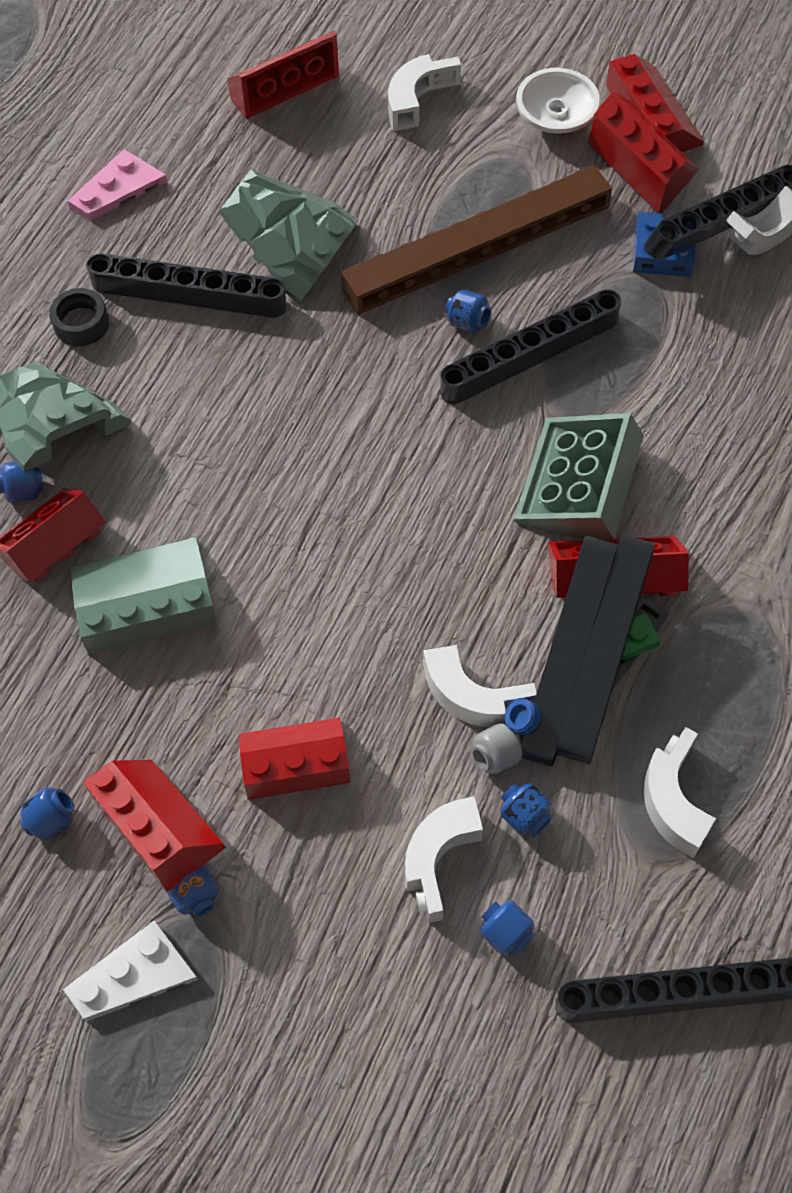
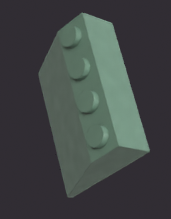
[514,413,644,540]
[70,538,217,655]

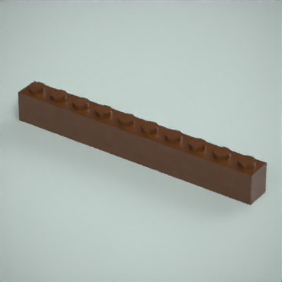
[341,165,612,315]

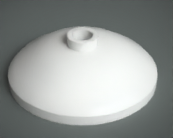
[516,68,600,134]

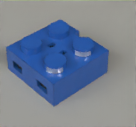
[633,212,695,277]

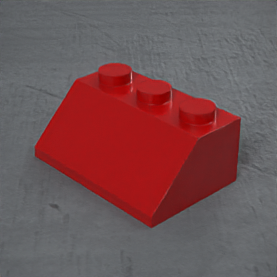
[0,488,106,582]
[239,717,351,800]

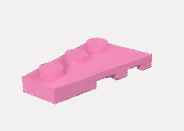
[68,149,167,221]

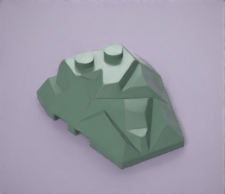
[219,170,359,304]
[0,361,131,472]

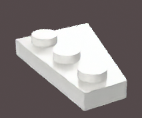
[63,921,198,1022]

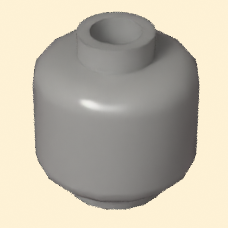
[471,724,523,774]

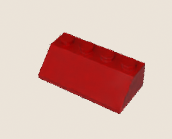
[227,31,339,119]
[606,53,704,152]
[588,91,699,214]
[548,536,689,601]
[82,760,226,892]

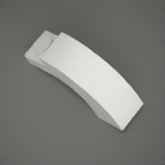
[388,54,461,131]
[726,186,792,255]
[423,645,537,727]
[644,727,716,859]
[405,796,483,923]

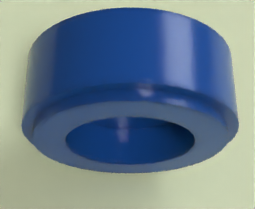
[505,698,541,735]

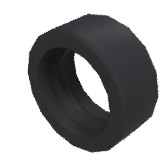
[49,288,109,346]

